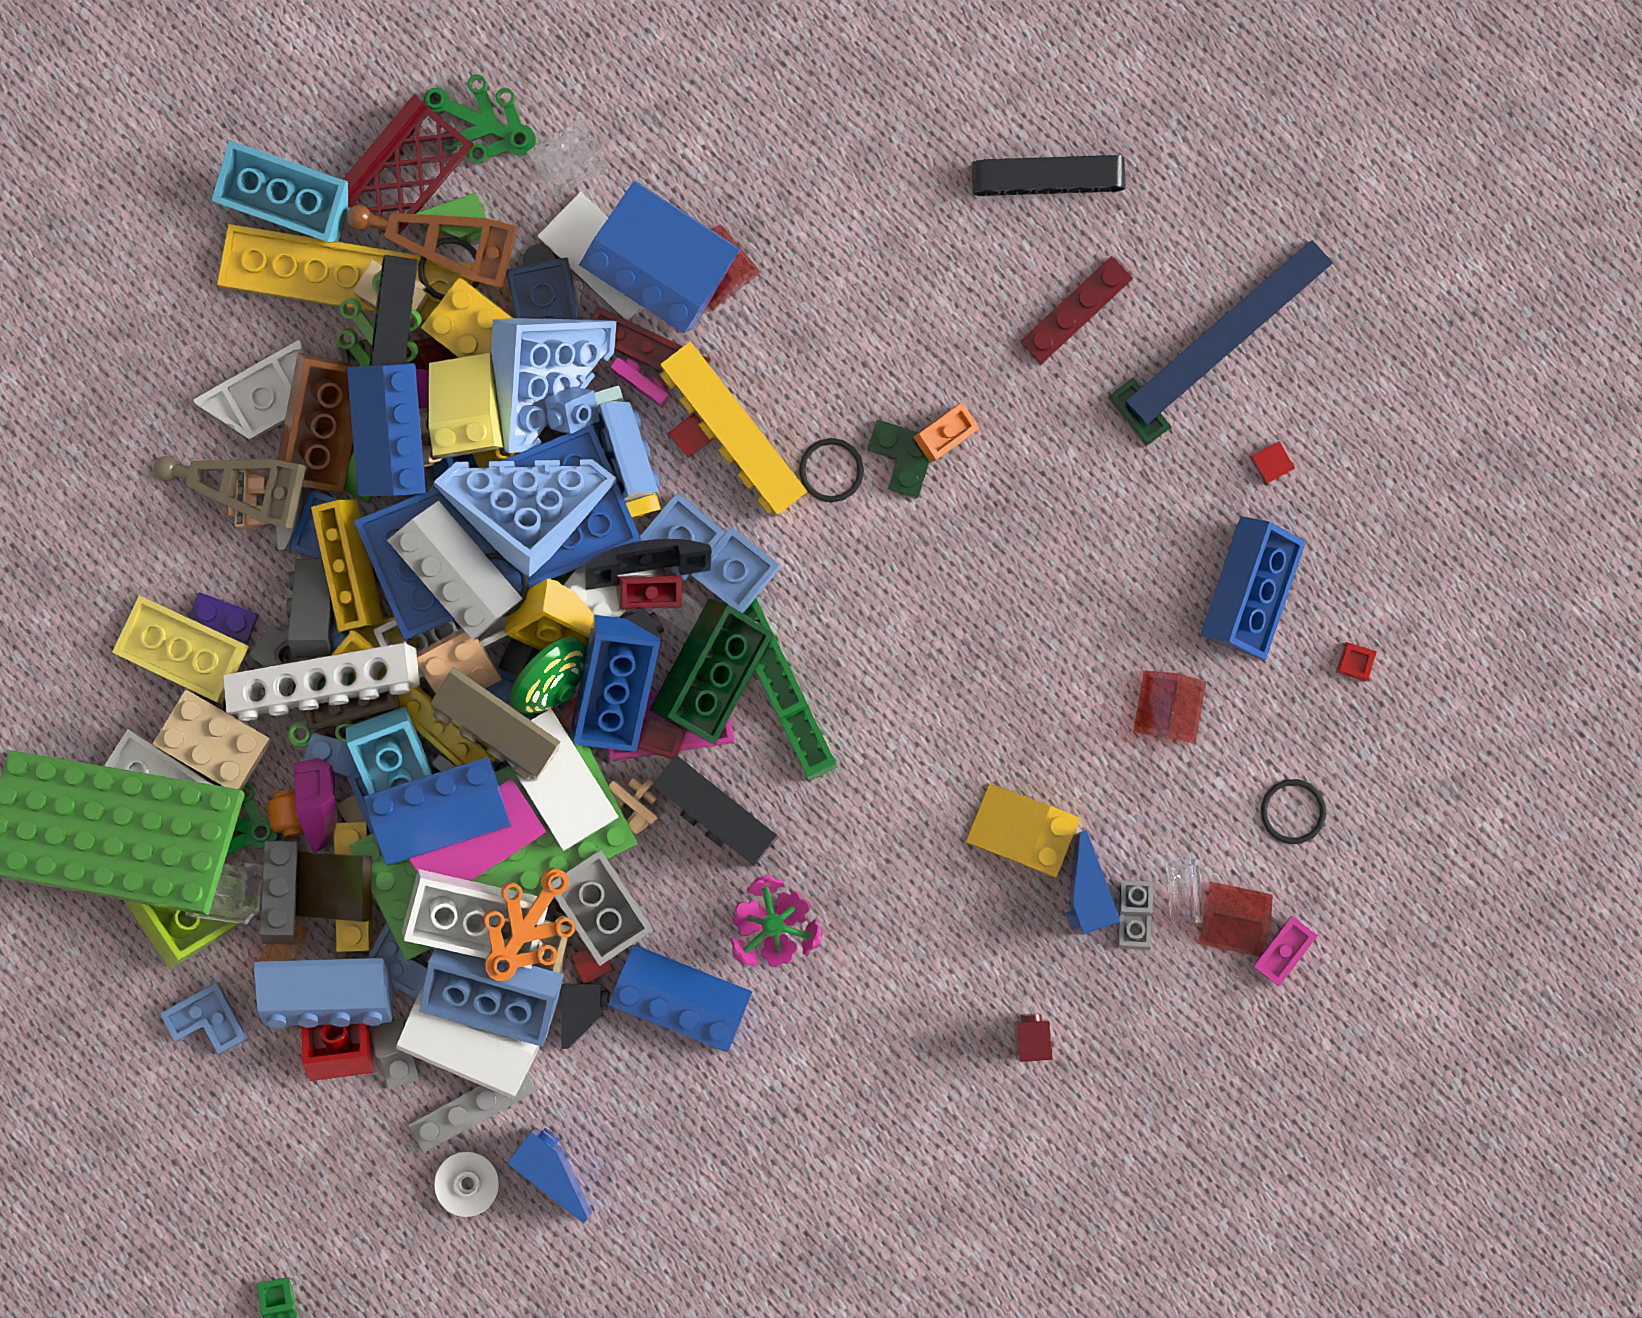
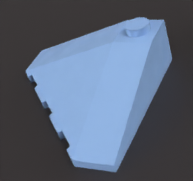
[491,318,616,453]
[434,459,616,578]

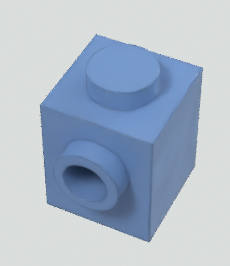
[544,386,599,434]

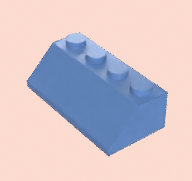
[419,948,564,1047]
[254,958,394,1029]

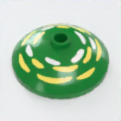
[509,637,587,715]

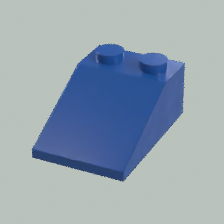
[1066,830,1120,935]
[507,1128,592,1224]

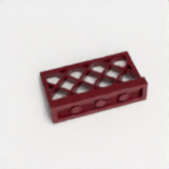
[342,94,474,234]

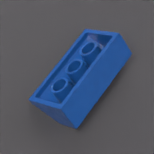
[347,363,426,496]
[1200,516,1306,660]
[571,614,661,752]
[363,757,511,866]
[608,945,753,1052]

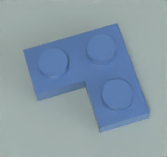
[367,922,427,999]
[160,982,249,1054]

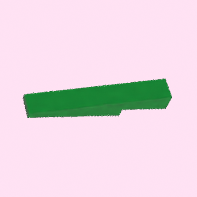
[743,598,838,781]

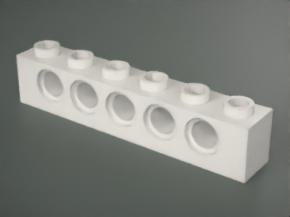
[223,643,420,721]

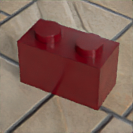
[1014,1013,1053,1062]

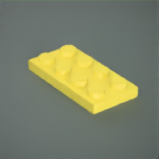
[112,595,249,704]

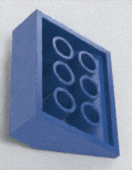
[579,181,740,334]

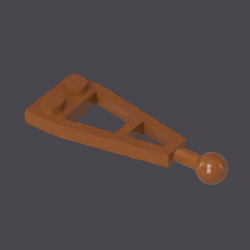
[346,205,518,288]

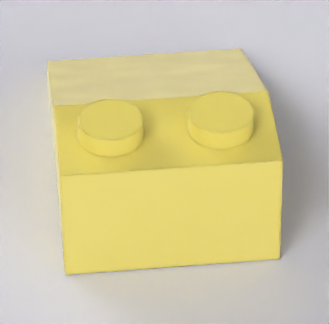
[429,353,504,458]

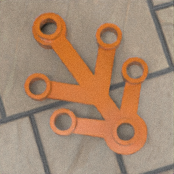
[483,867,575,981]

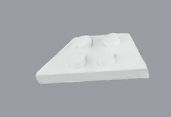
[193,340,304,441]

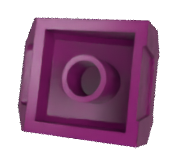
[293,758,337,853]

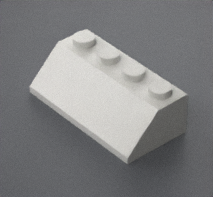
[396,986,539,1099]

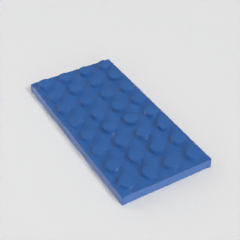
[354,424,642,641]

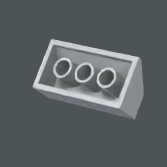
[387,501,522,641]

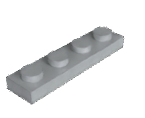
[409,1072,537,1153]

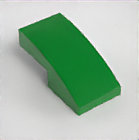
[257,1277,298,1318]

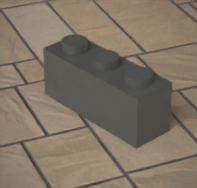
[284,559,335,657]
[260,841,299,945]

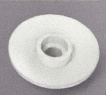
[434,1152,499,1217]

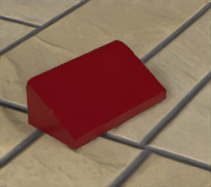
[616,575,682,609]

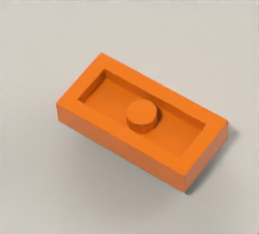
[913,402,979,463]

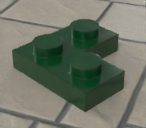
[867,419,930,499]

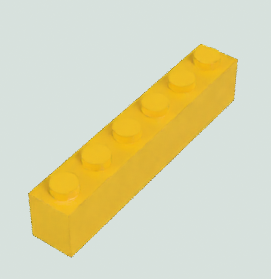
[659,341,808,516]

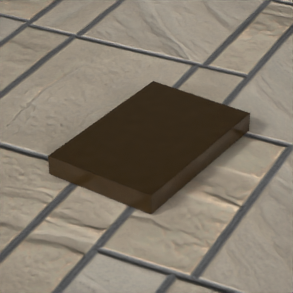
[296,852,372,922]

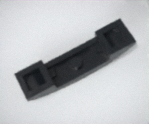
[585,539,712,590]

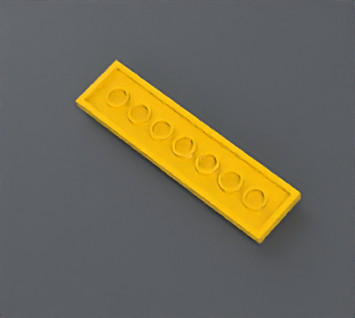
[217,224,474,321]

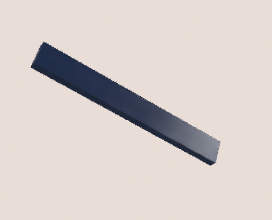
[1125,240,1333,426]

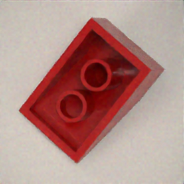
[301,1023,373,1081]

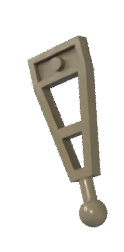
[154,456,306,528]

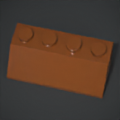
[277,352,356,493]

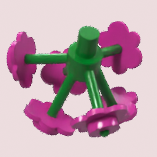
[730,876,822,968]

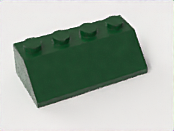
[649,598,774,745]

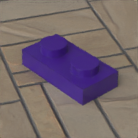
[188,592,259,644]

